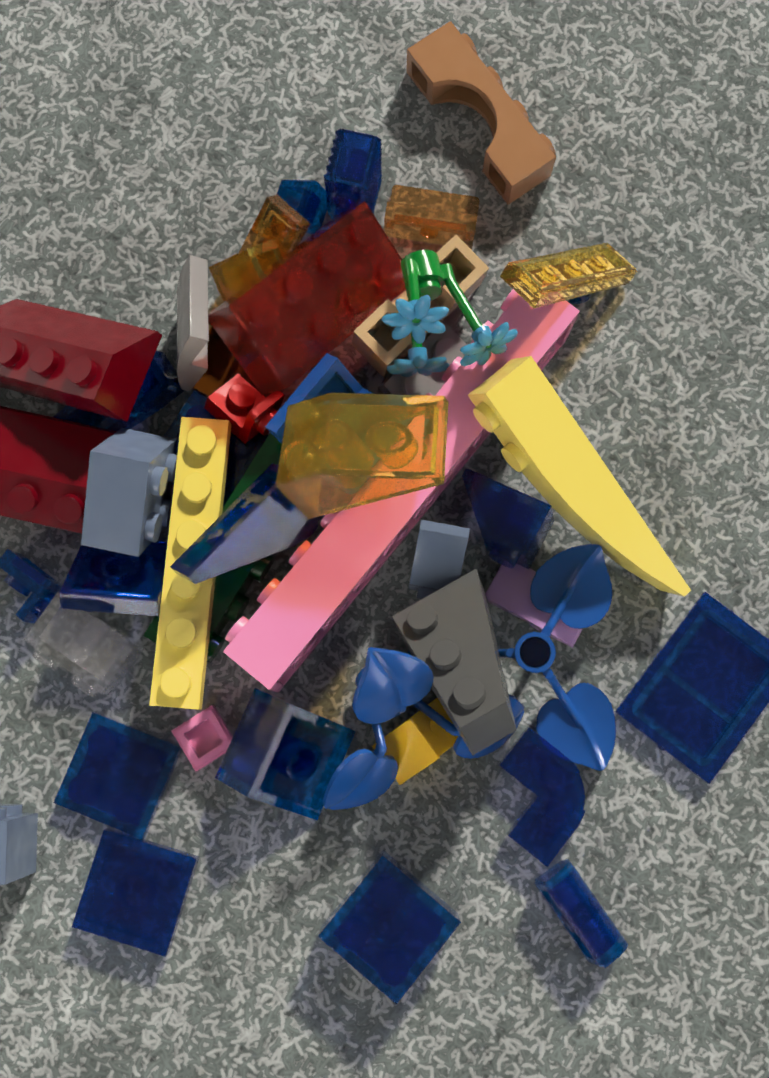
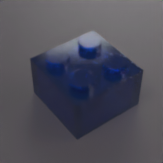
[318,850,461,1005]

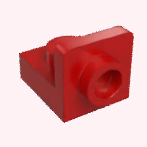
[204,374,285,444]

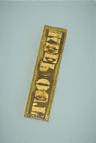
[500,243,637,309]

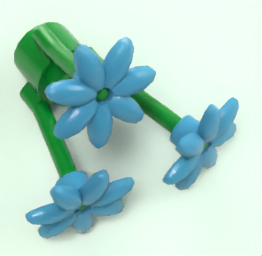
[382,250,518,378]

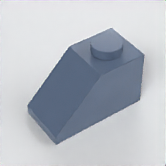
[409,520,470,600]

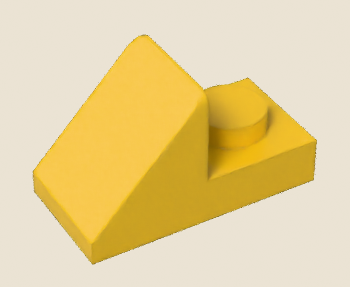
[372,698,458,785]

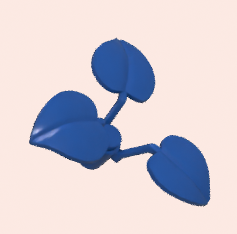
[408,544,616,771]
[322,647,525,810]

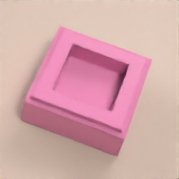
[171,705,239,772]

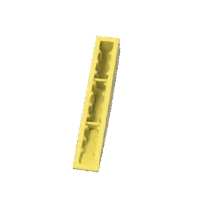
[468,356,691,597]

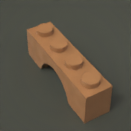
[406,21,556,205]

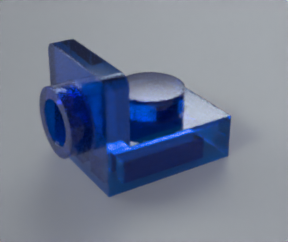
[0,549,65,624]

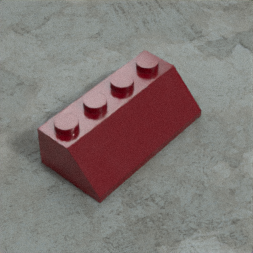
[0,299,162,422]
[0,406,117,534]

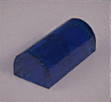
[534,859,628,968]

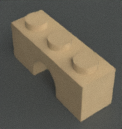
[351,235,489,378]

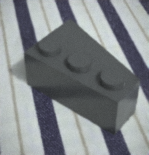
[392,568,517,756]

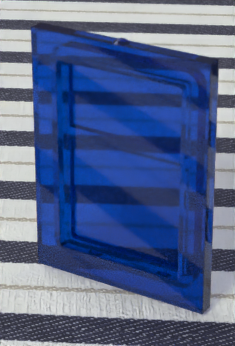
[614,592,769,784]

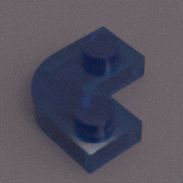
[498,727,585,867]

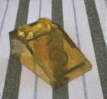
[276,393,449,519]

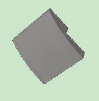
[177,255,209,391]

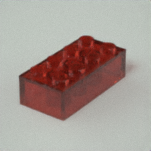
[208,201,406,395]

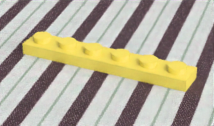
[149,417,232,710]

